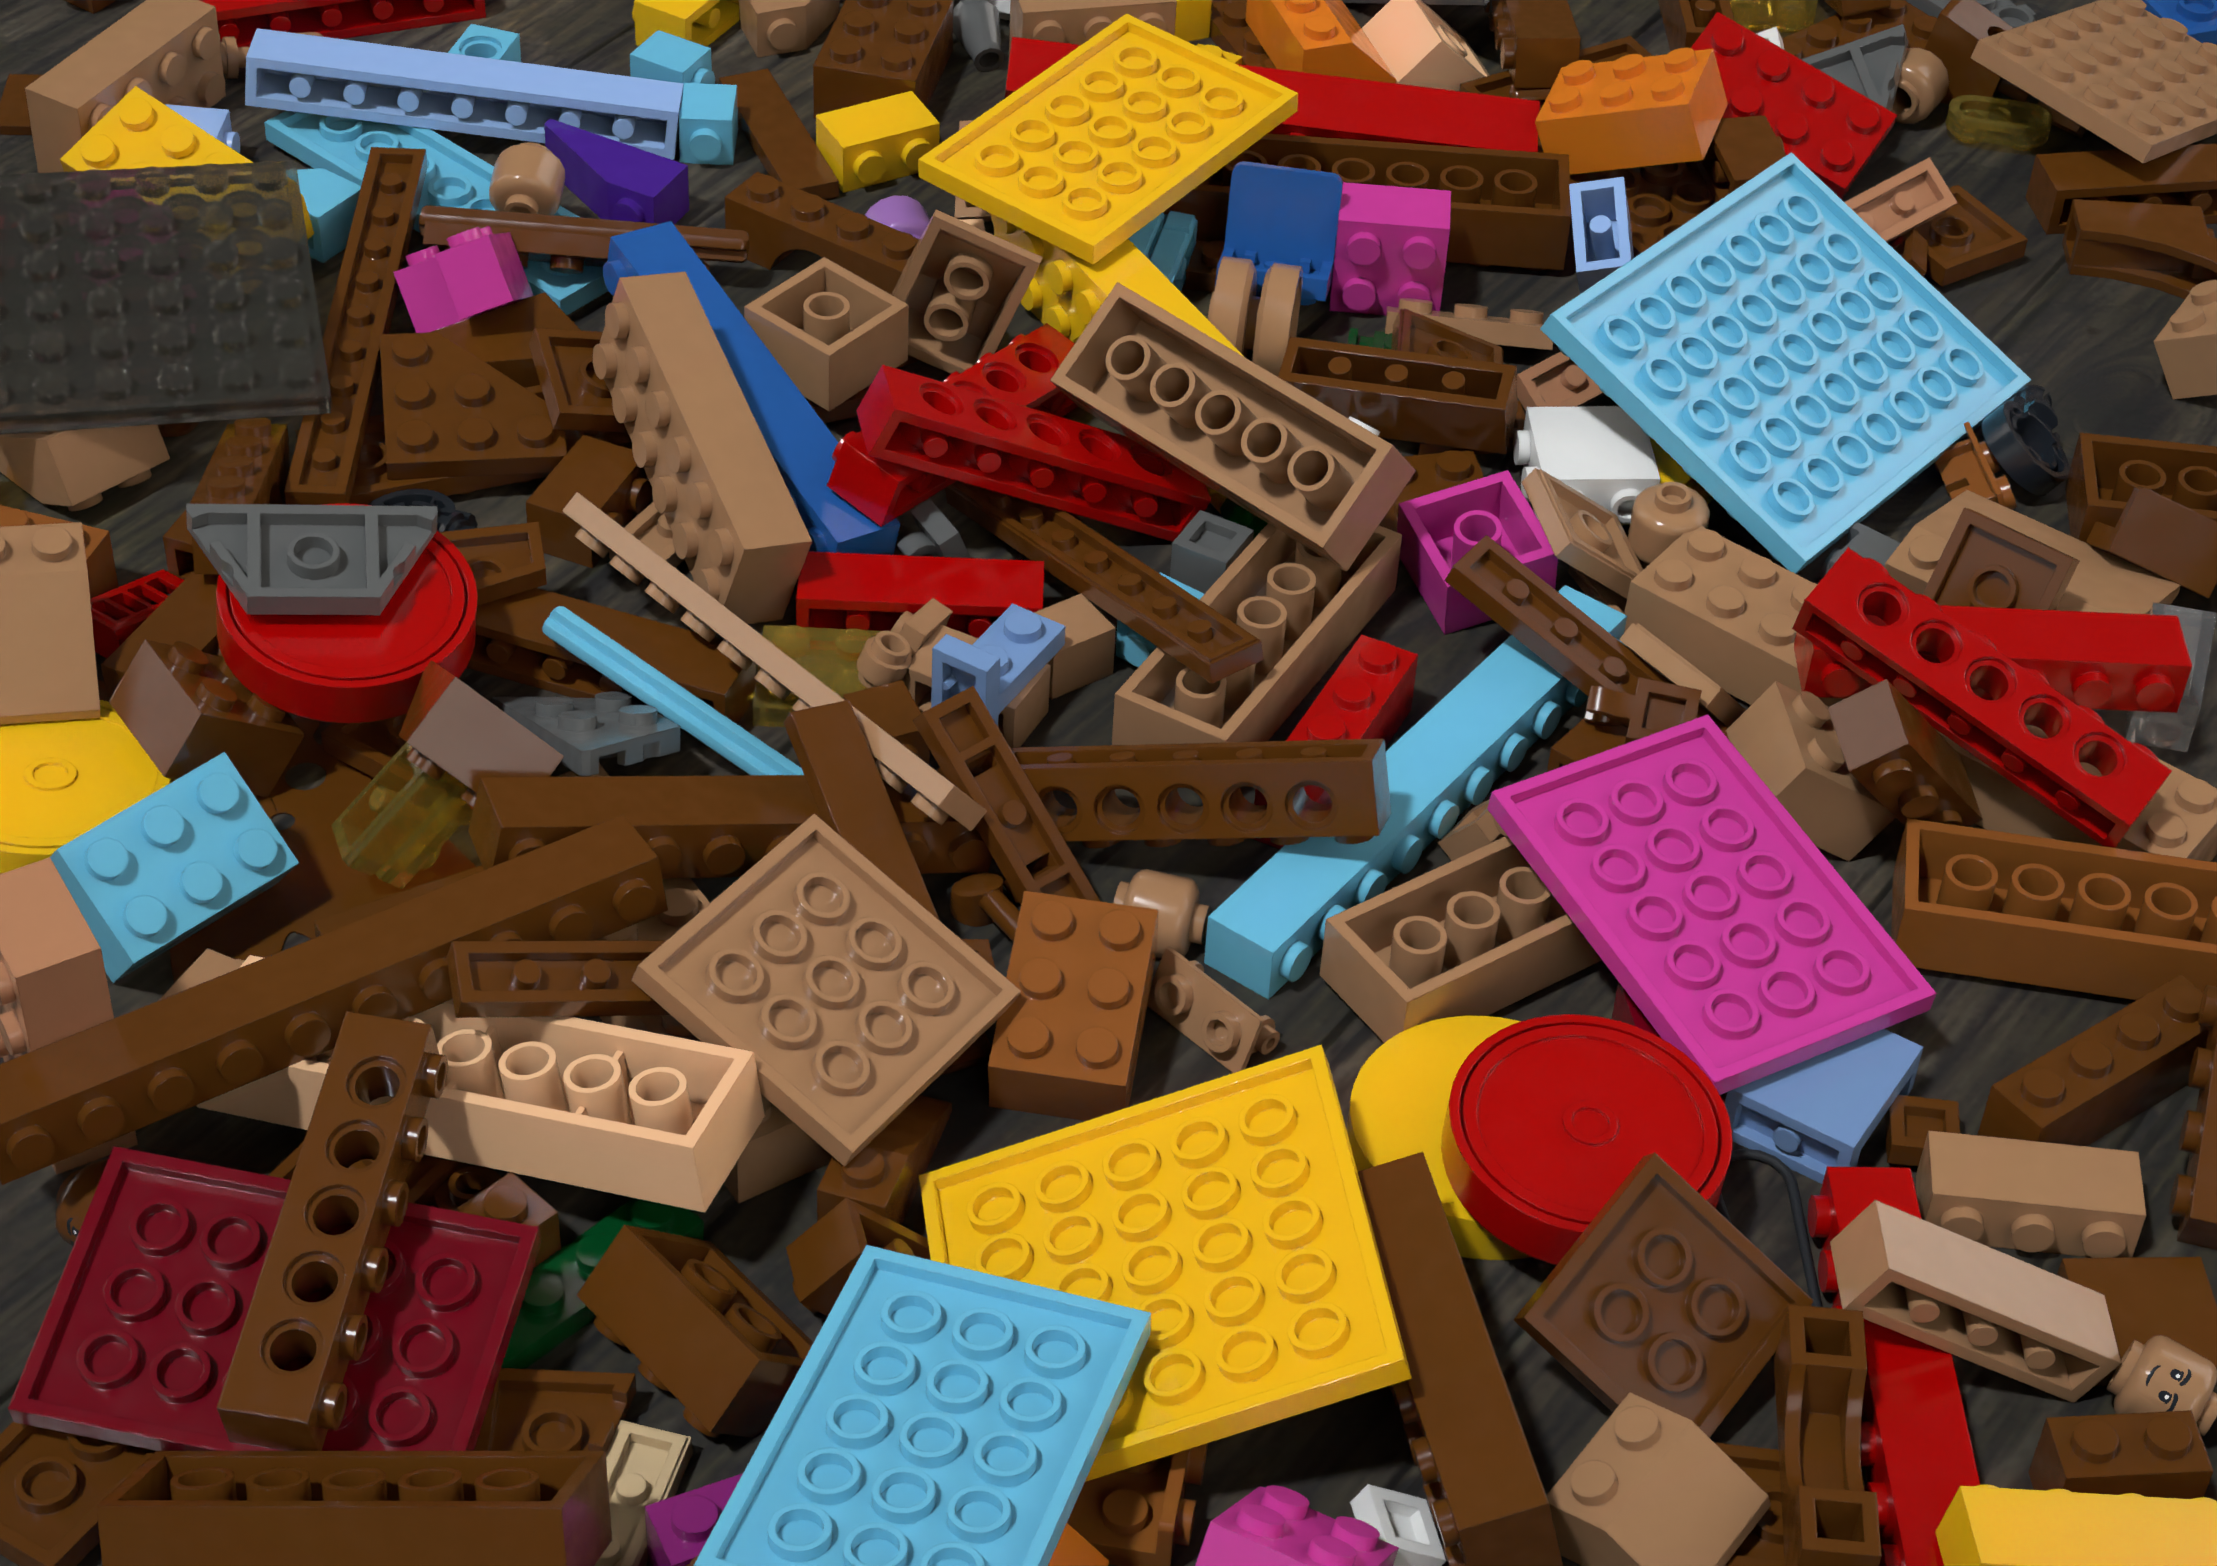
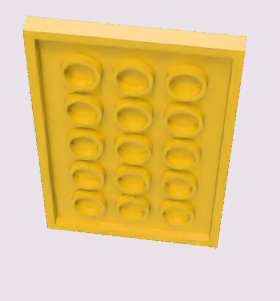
[918,14,1298,265]

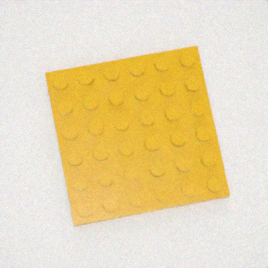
[919,1045,1412,1482]

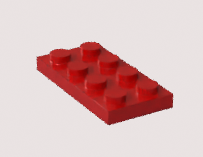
[1691,11,1897,199]

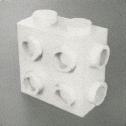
[1513,406,1660,526]

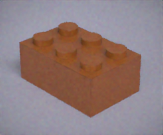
[988,891,1158,1121]

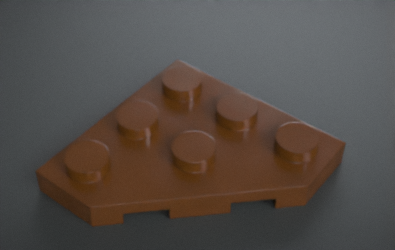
[379,332,567,480]

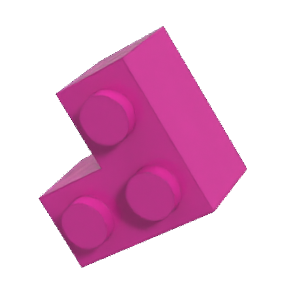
[393,226,534,333]

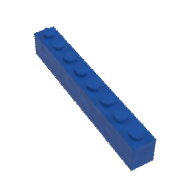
[603,221,900,555]

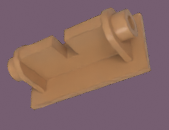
[1147,947,1280,1073]

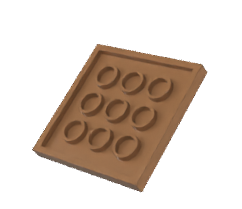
[631,814,1021,1167]

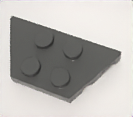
[1801,24,1908,111]
[186,503,438,615]
[492,691,680,777]

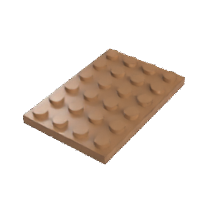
[1971,0,2217,163]

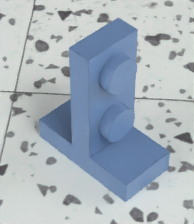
[931,603,1066,726]

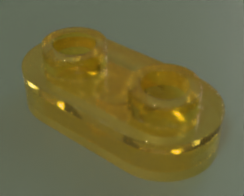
[1945,95,2053,151]

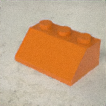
[1245,0,1397,83]

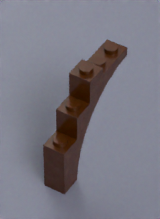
[2062,199,2217,299]

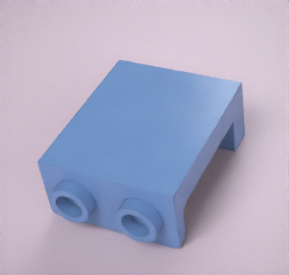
[1725,1029,1923,1184]

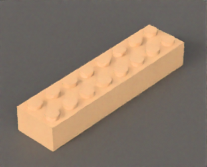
[196,955,765,1213]

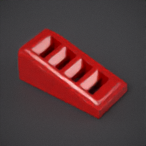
[90,569,184,658]

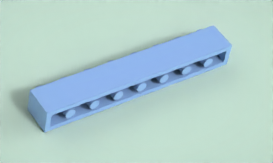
[245,28,684,160]

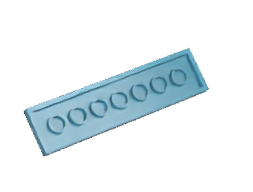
[264,111,608,315]

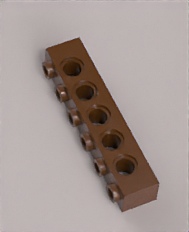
[1011,739,1391,848]
[217,1012,448,1451]

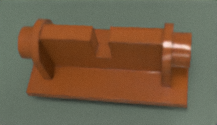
[1934,422,2017,510]

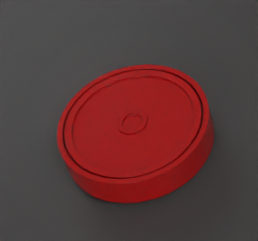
[216,503,478,723]
[1441,1014,1732,1265]

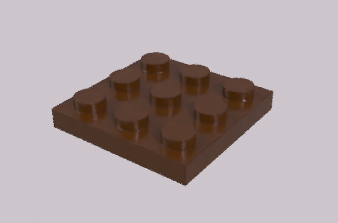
[1513,1153,1814,1438]

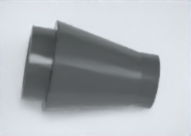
[953,0,1004,72]

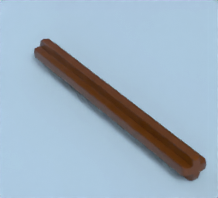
[419,205,750,263]

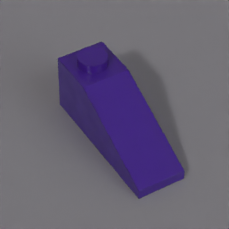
[544,119,690,225]

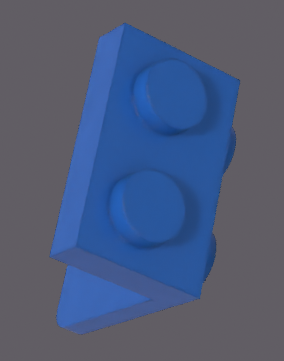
[1215,161,1343,305]

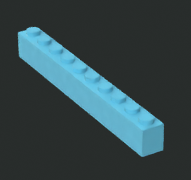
[1204,585,1627,1000]

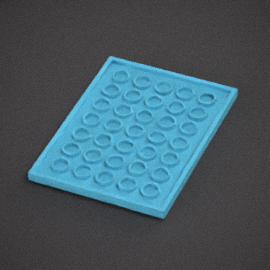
[1540,152,2031,574]

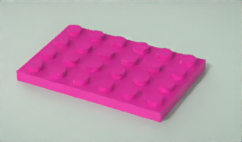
[1487,714,1937,1095]

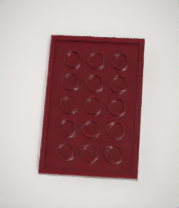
[8,1146,542,1451]

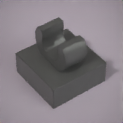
[897,499,970,558]

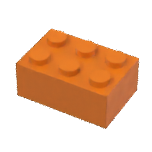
[1535,48,1728,175]

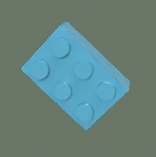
[50,752,299,983]

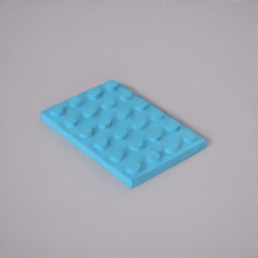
[694,1245,1151,1566]

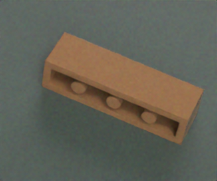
[1830,1200,2121,1403]

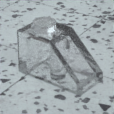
[2125,602,2216,752]

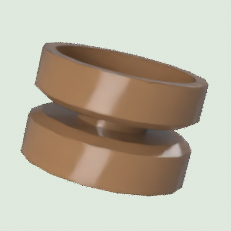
[1207,256,1303,377]

